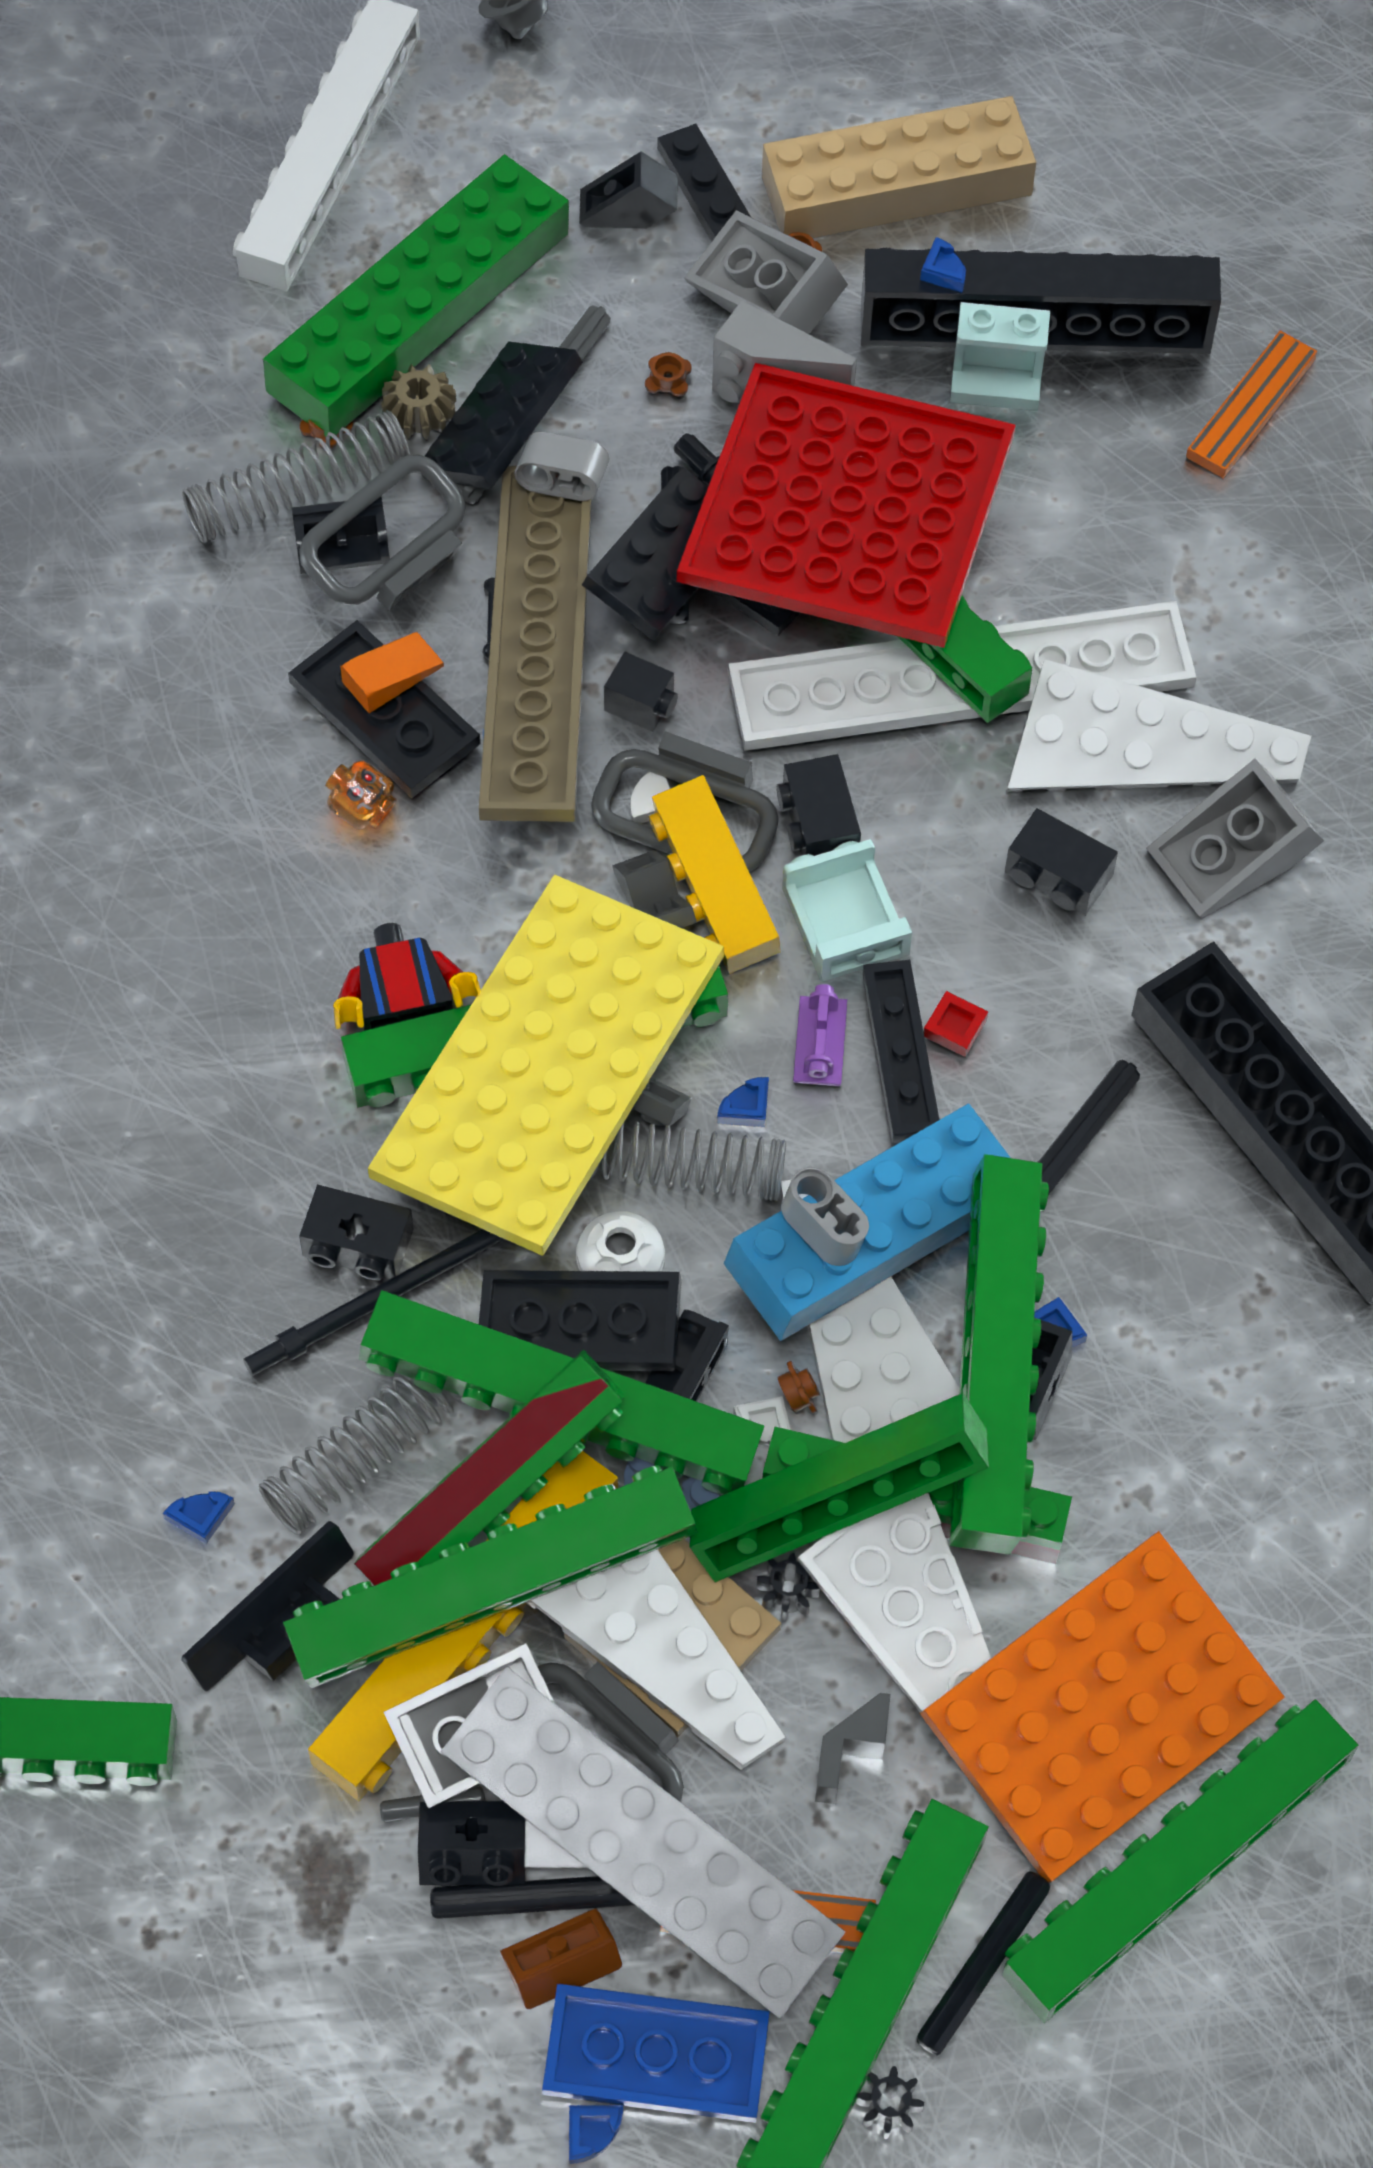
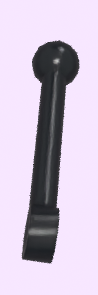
[482,577,495,660]

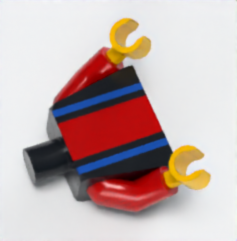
[333,923,480,1031]

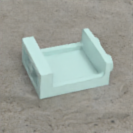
[950,302,1050,411]
[782,839,912,982]

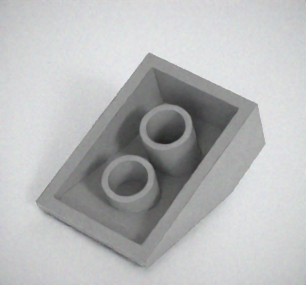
[684,210,848,335]
[712,300,857,404]
[1146,758,1324,919]
[384,1643,555,1809]

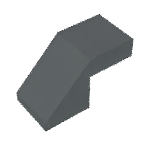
[612,850,697,928]
[815,1693,891,1804]

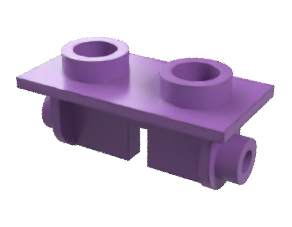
[793,984,848,1086]

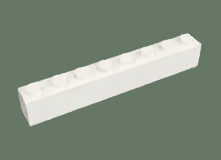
[233,0,420,292]

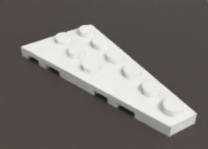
[1006,659,1311,792]
[780,1180,959,1443]
[526,1484,786,1770]
[797,1493,991,1712]

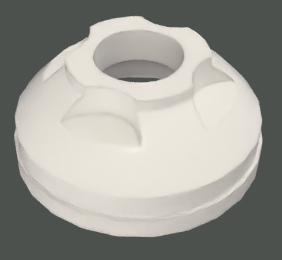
[576,1211,665,1271]

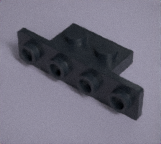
[181,1521,354,1691]

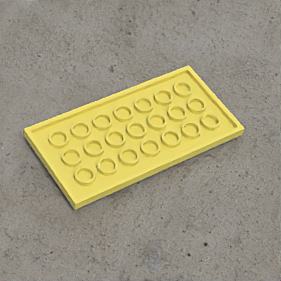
[368,874,724,1256]

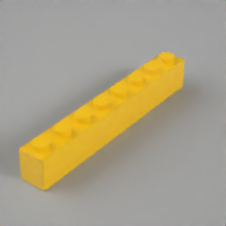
[308,1451,618,1802]

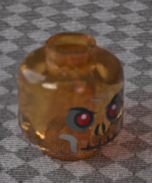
[325,760,397,830]

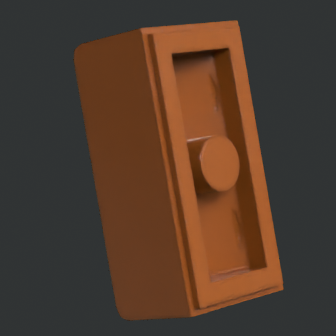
[500,1908,622,2009]

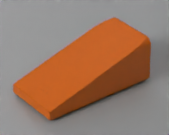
[340,632,444,713]

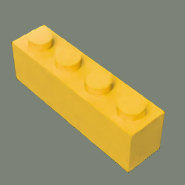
[648,775,781,974]

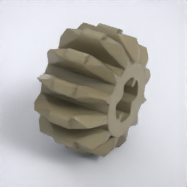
[381,363,456,441]

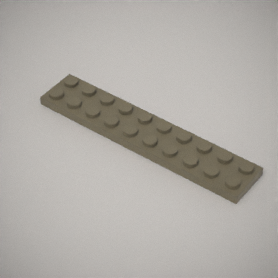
[479,466,592,822]

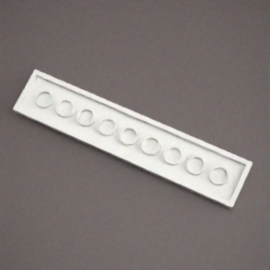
[728,601,1197,751]

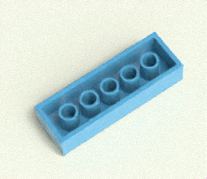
[724,1103,1011,1341]

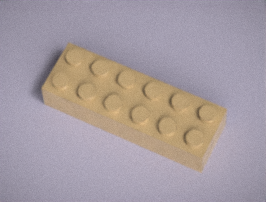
[762,96,1036,238]

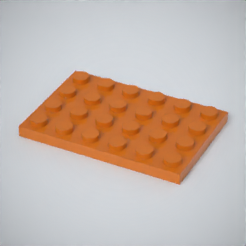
[919,1531,1285,1883]

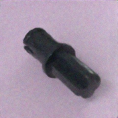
[673,433,720,487]

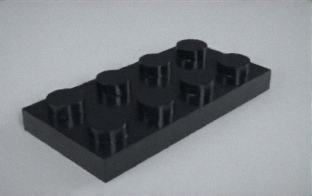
[421,341,583,489]
[582,467,708,641]
[288,620,481,798]
[479,1270,682,1371]

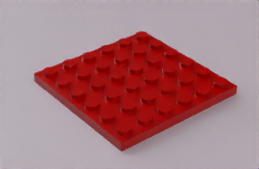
[677,363,1016,648]

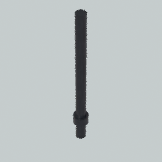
[243,1229,504,1376]

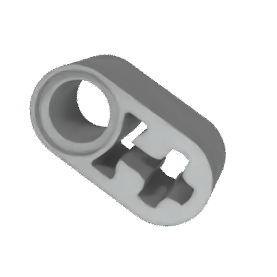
[514,432,609,501]
[781,1167,869,1266]

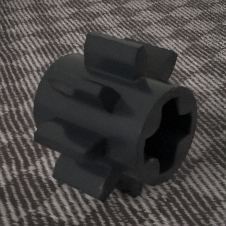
[756,1553,820,1621]
[856,2066,925,2139]

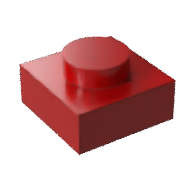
[923,991,989,1057]

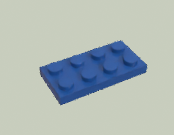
[542,1984,770,2123]

